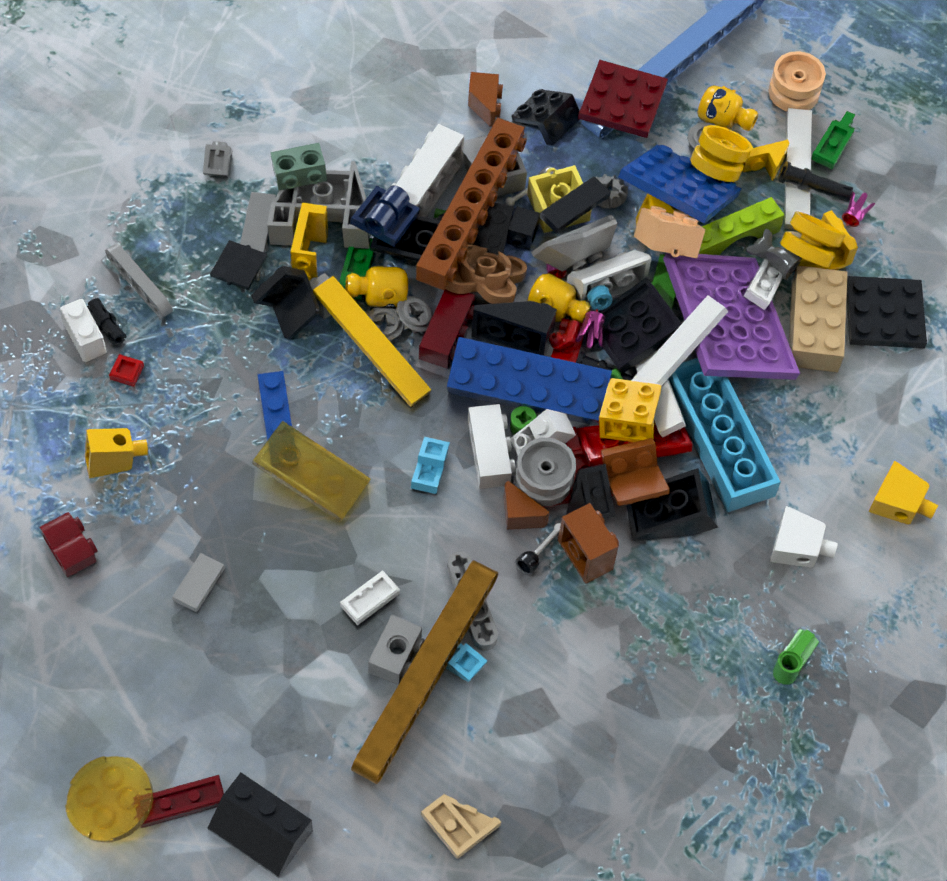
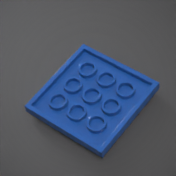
[618,145,742,223]

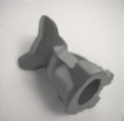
[746,229,802,280]

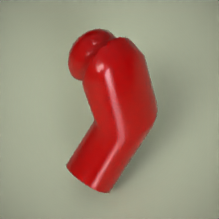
[549,320,581,350]

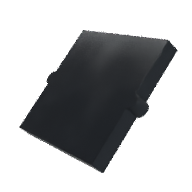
[210,240,267,290]

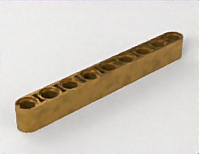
[351,560,499,784]

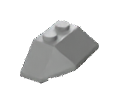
[531,214,618,271]

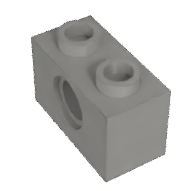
[368,615,425,685]

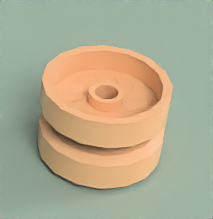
[768,51,826,111]

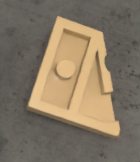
[421,794,501,859]

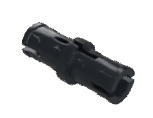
[87,298,127,346]

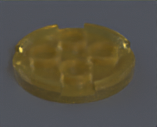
[65,756,153,842]

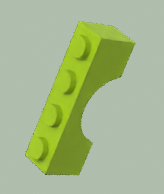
[699,197,785,255]

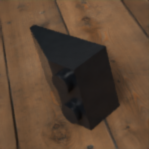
[471,301,557,356]
[626,468,718,541]

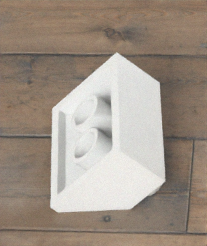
[567,250,652,305]

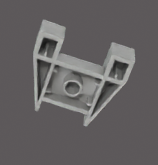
[267,161,371,249]

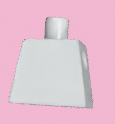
[770,506,838,568]

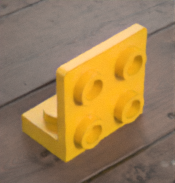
[599,378,661,442]

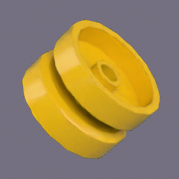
[690,125,753,182]
[780,211,846,267]

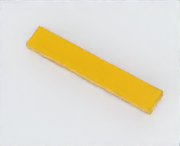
[313,276,431,407]

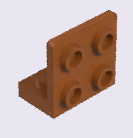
[601,438,670,506]

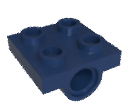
[350,185,420,247]

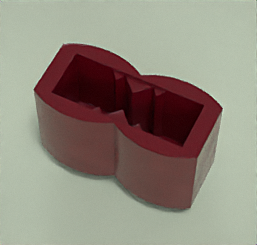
[39,512,98,577]

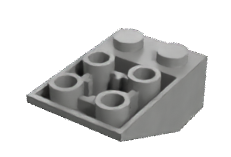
[463,135,527,197]

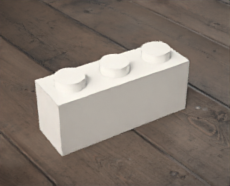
[468,404,516,489]

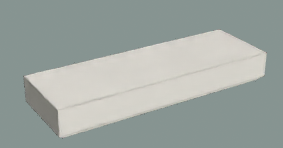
[744,258,783,310]

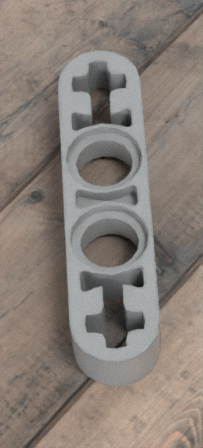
[105,243,173,319]
[447,551,498,651]

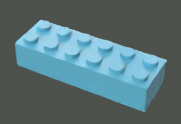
[669,358,781,513]

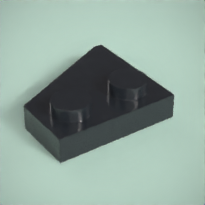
[566,463,616,519]

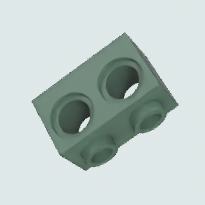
[270,143,327,191]

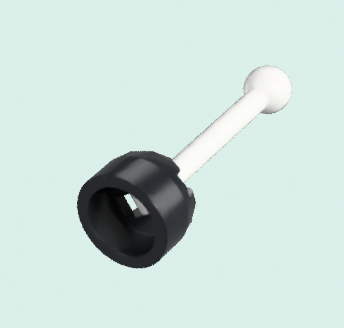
[515,523,561,575]

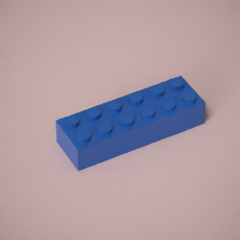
[447,337,612,426]

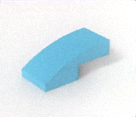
[411,437,450,494]
[446,643,487,682]

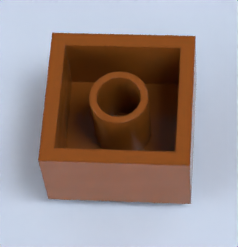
[558,503,619,584]

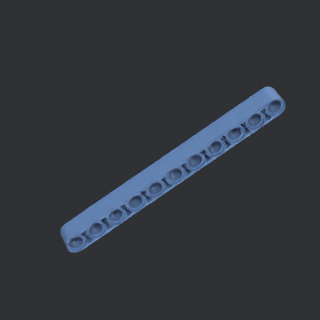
[581,0,765,139]

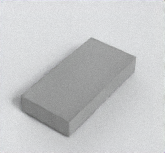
[172,553,225,612]

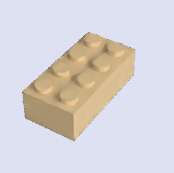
[789,265,847,373]

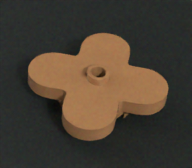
[446,244,527,304]

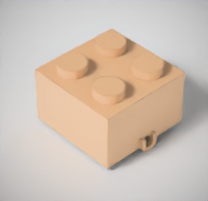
[634,206,706,258]

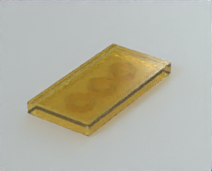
[252,421,371,522]

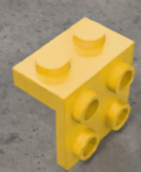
[799,210,858,270]

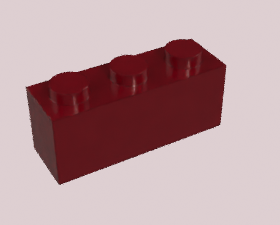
[419,289,475,369]

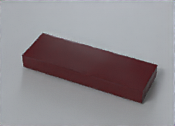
[134,775,224,828]

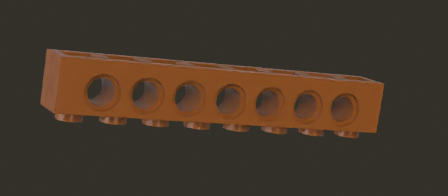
[416,117,527,290]

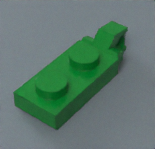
[811,111,855,169]

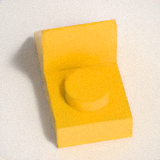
[742,139,790,181]

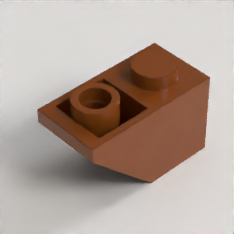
[468,72,503,127]

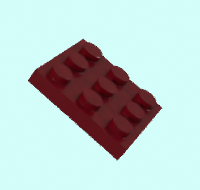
[578,59,668,138]

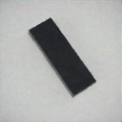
[539,176,611,234]

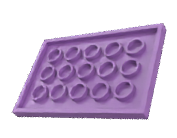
[663,252,800,380]

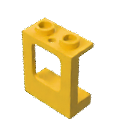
[290,203,328,281]

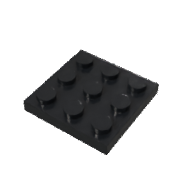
[846,276,927,349]
[597,277,682,374]

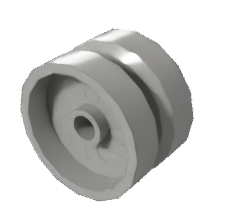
[515,438,576,506]

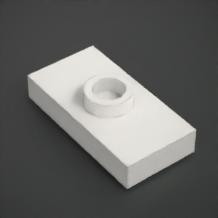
[340,570,400,625]

